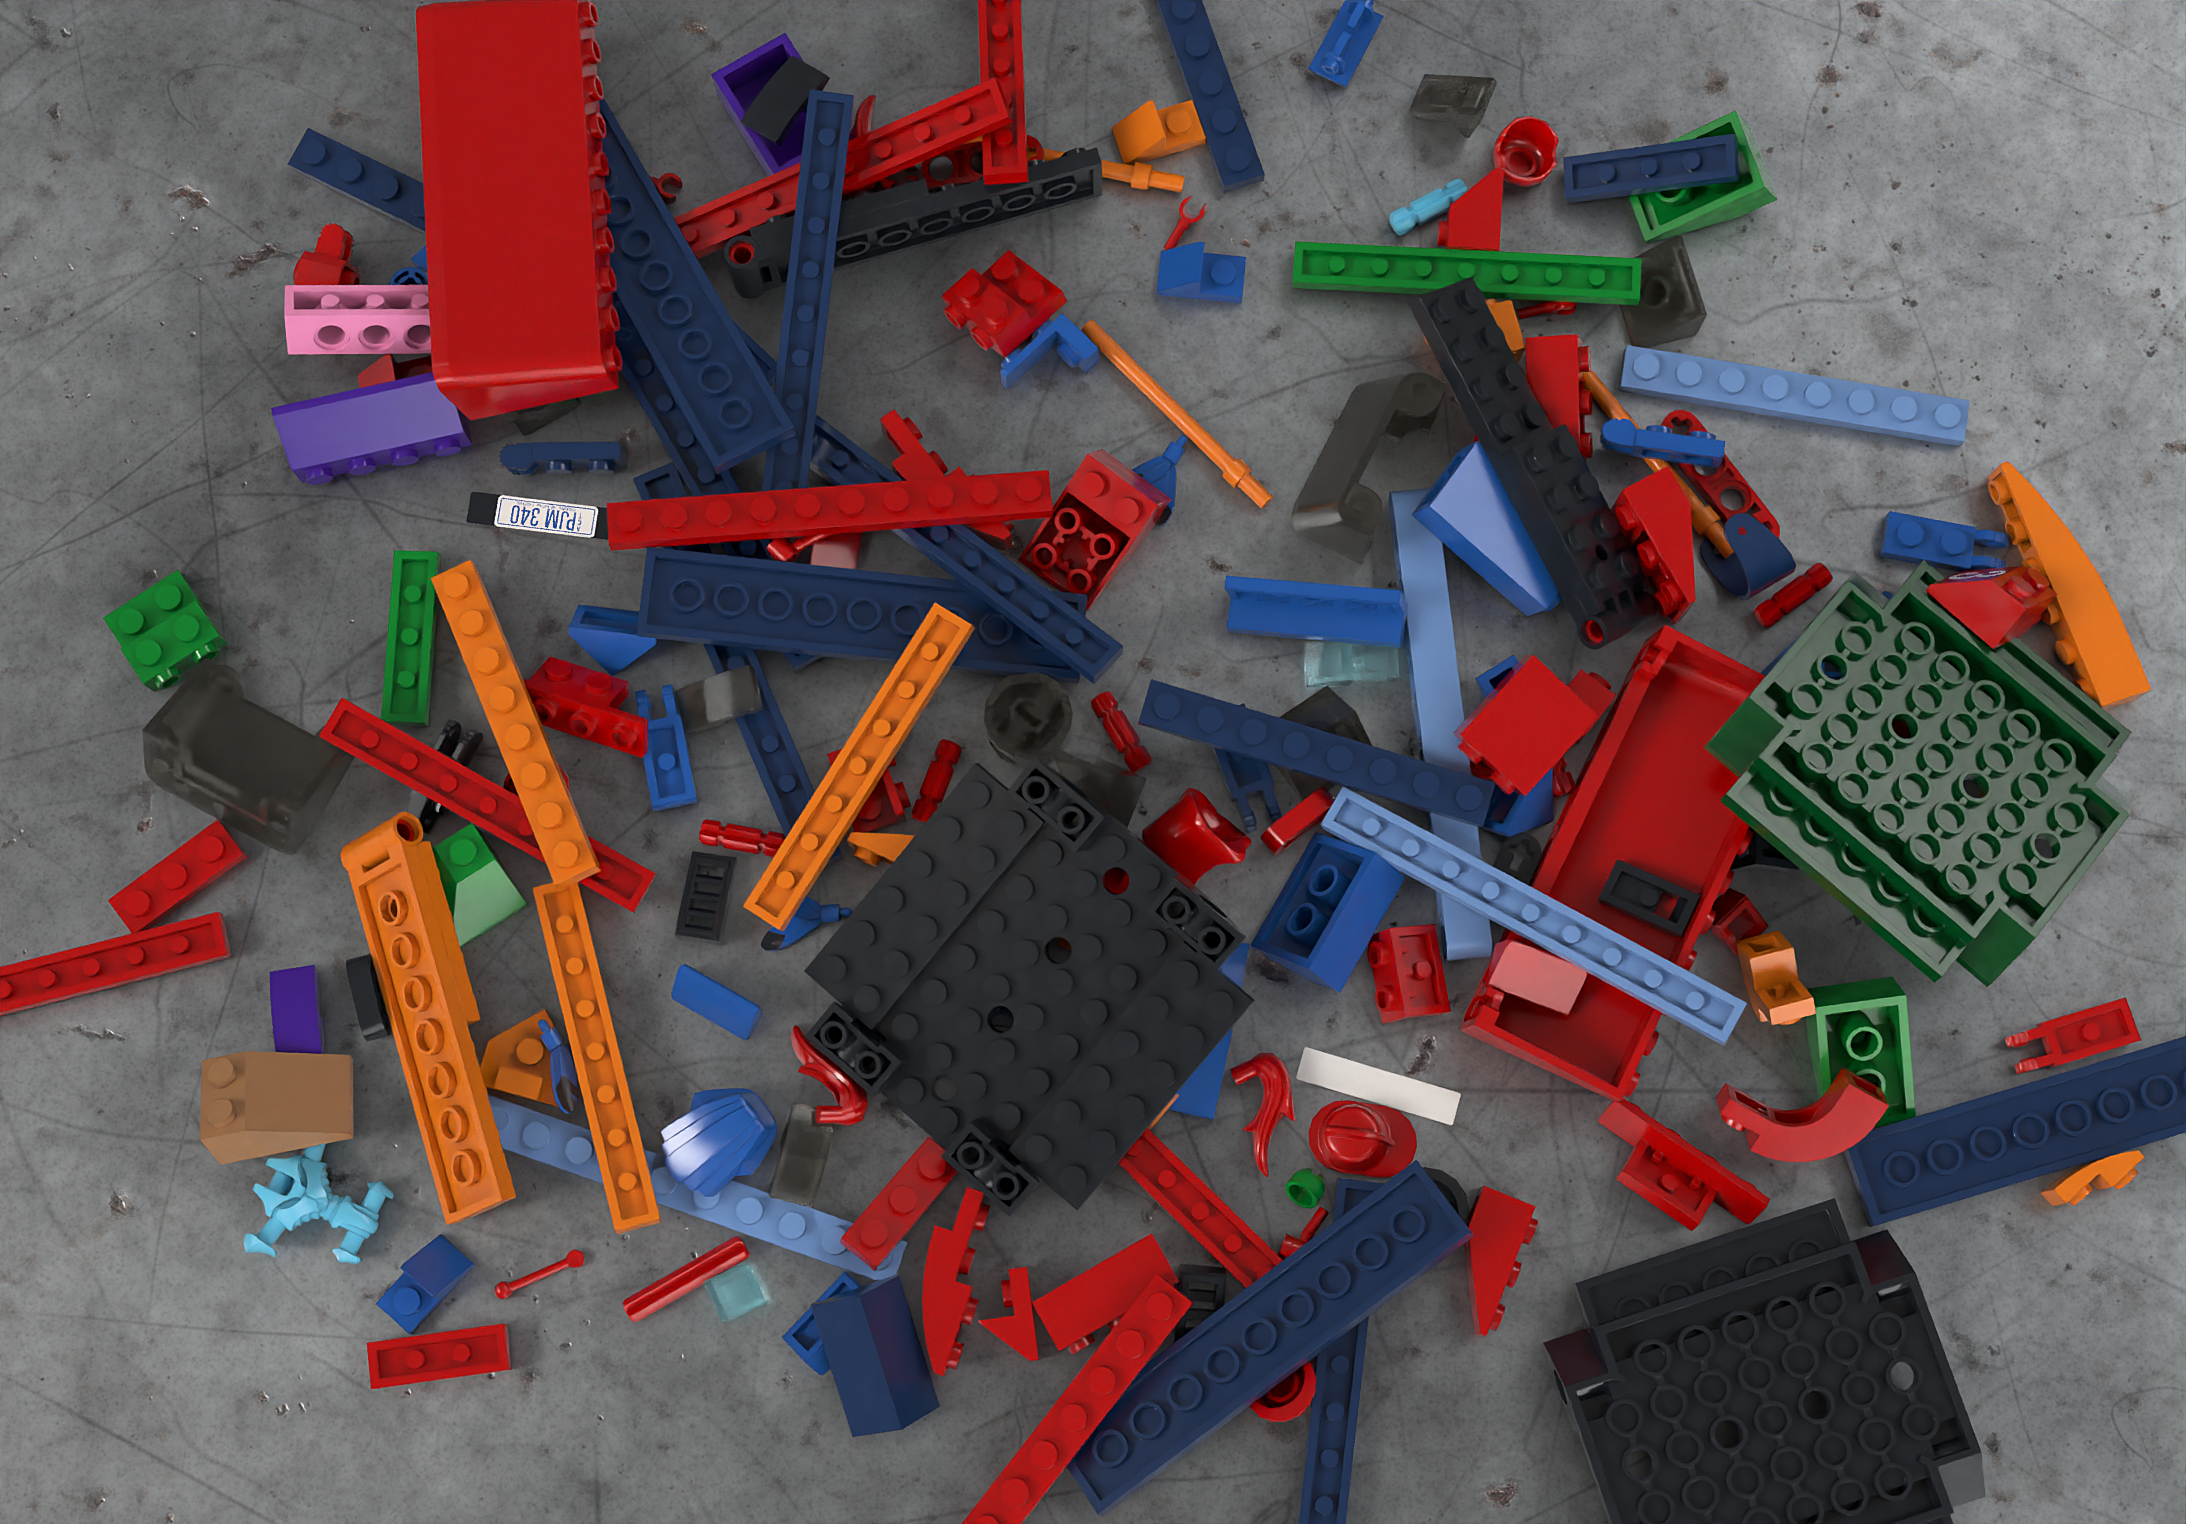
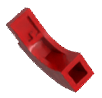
[1716,1068,1889,1162]

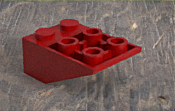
[1018,449,1172,611]
[1611,466,1696,625]

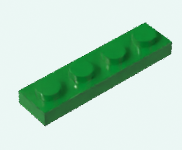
[381,550,441,726]

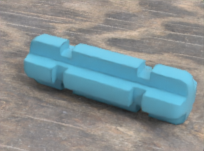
[1389,179,1468,235]

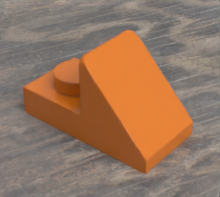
[1112,100,1206,166]

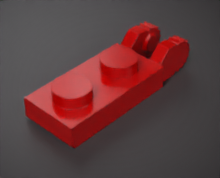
[2005,997,2141,1075]

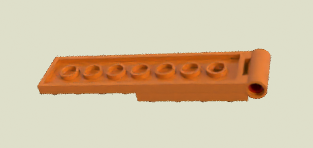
[340,812,516,1225]

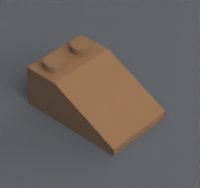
[200,1051,354,1165]

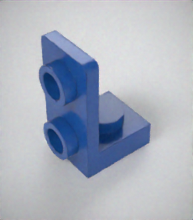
[1000,313,1099,389]

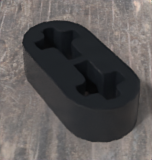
[1492,832,1541,886]
[346,954,391,1042]

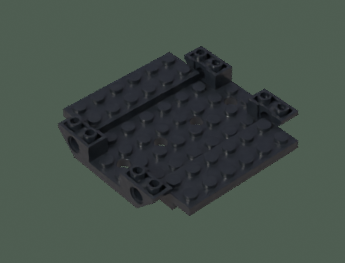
[804,757,1255,1217]
[1542,1198,1985,1524]

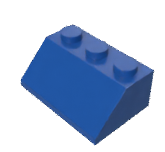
[1250,832,1405,993]

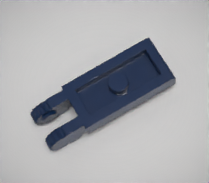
[499,442,627,476]
[1211,703,1282,833]

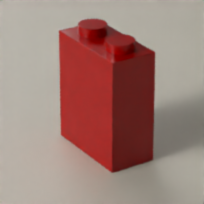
[1453,655,1599,796]

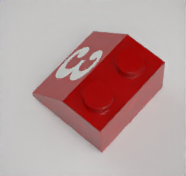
[1926,566,2058,649]

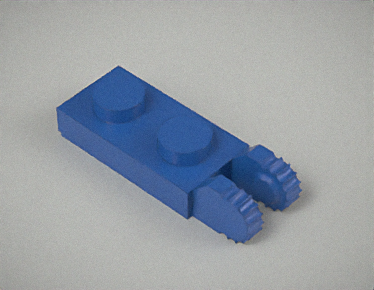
[1600,418,1726,468]
[1880,511,2010,572]
[635,684,698,811]

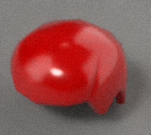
[1493,116,1559,188]

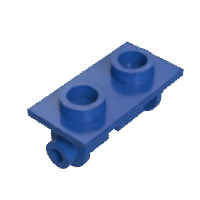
[1308,0,1384,88]

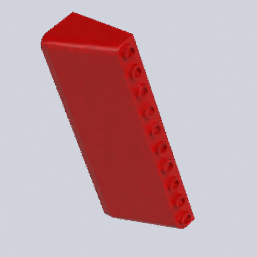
[416,0,622,420]
[1459,625,1765,1102]

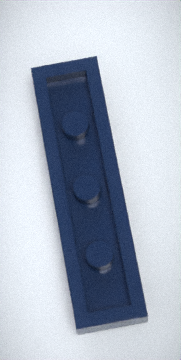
[1563,134,1739,203]

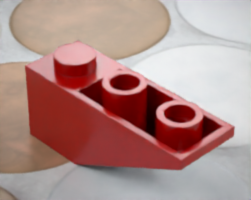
[1525,334,1593,462]
[1464,1186,1538,1337]

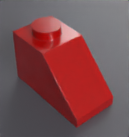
[1437,168,1504,251]

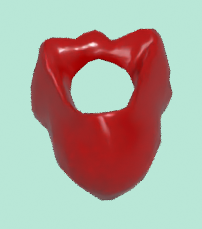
[1142,788,1252,885]

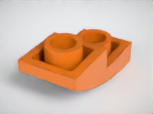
[2040,1150,2145,1206]

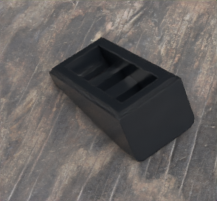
[675,851,737,946]
[1174,1264,1227,1343]

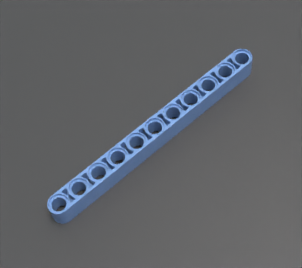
[1389,488,1492,961]

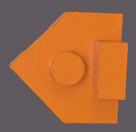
[480,1009,564,1108]

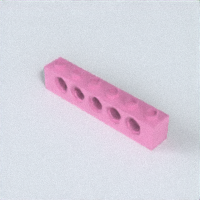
[284,285,431,355]

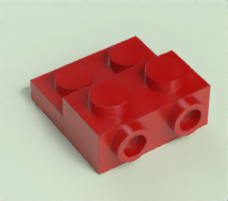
[941,250,1067,358]

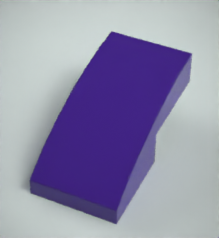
[270,965,325,1054]

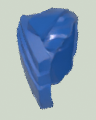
[661,1088,777,1197]

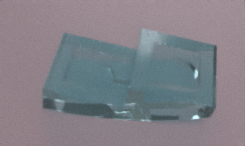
[1304,641,1400,687]

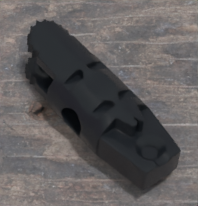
[406,719,484,833]

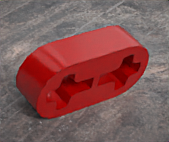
[1260,786,1335,856]

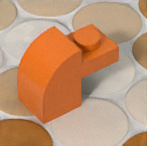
[1736,930,1816,1025]

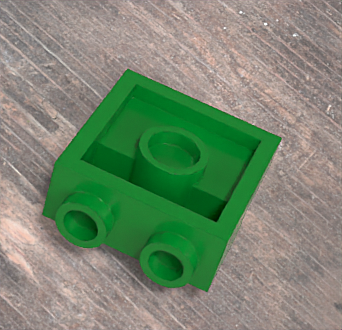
[103,570,228,692]

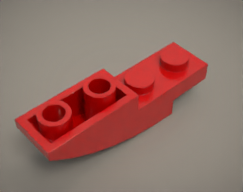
[880,409,1014,551]
[922,1187,991,1376]

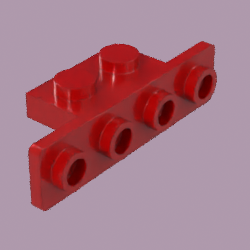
[523,656,648,757]
[1598,1098,1770,1231]

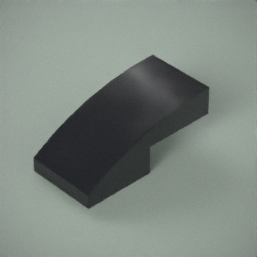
[741,56,830,147]

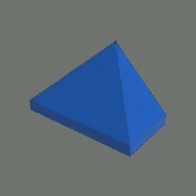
[569,604,658,676]
[1481,768,1553,837]

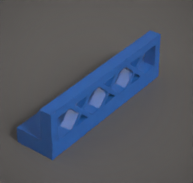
[1224,576,1408,648]

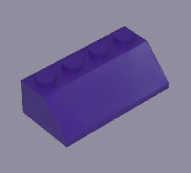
[271,372,472,485]

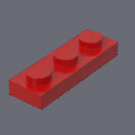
[108,819,248,933]
[840,1137,959,1271]
[367,1323,512,1389]

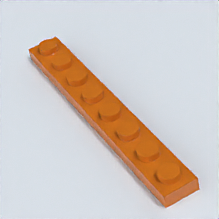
[431,559,602,890]
[743,603,975,932]
[532,882,662,1234]

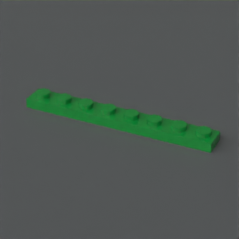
[1292,241,1642,305]

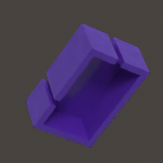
[711,33,851,176]

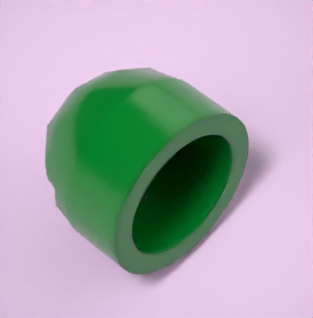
[1285,1168,1325,1209]

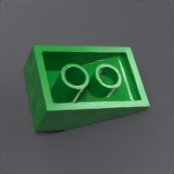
[1628,110,1778,243]
[1805,977,1916,1127]

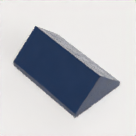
[810,1274,940,1437]

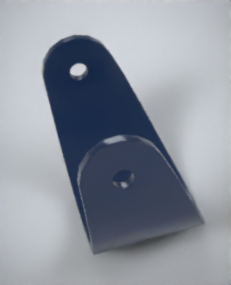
[1700,513,1796,600]

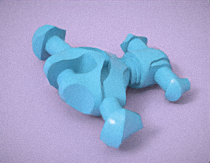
[243,1144,394,1265]

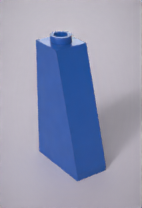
[1411,441,1562,616]

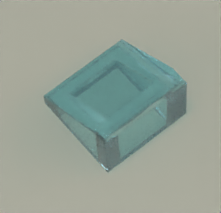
[704,1262,767,1324]

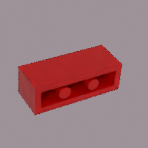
[1032,1233,1179,1355]

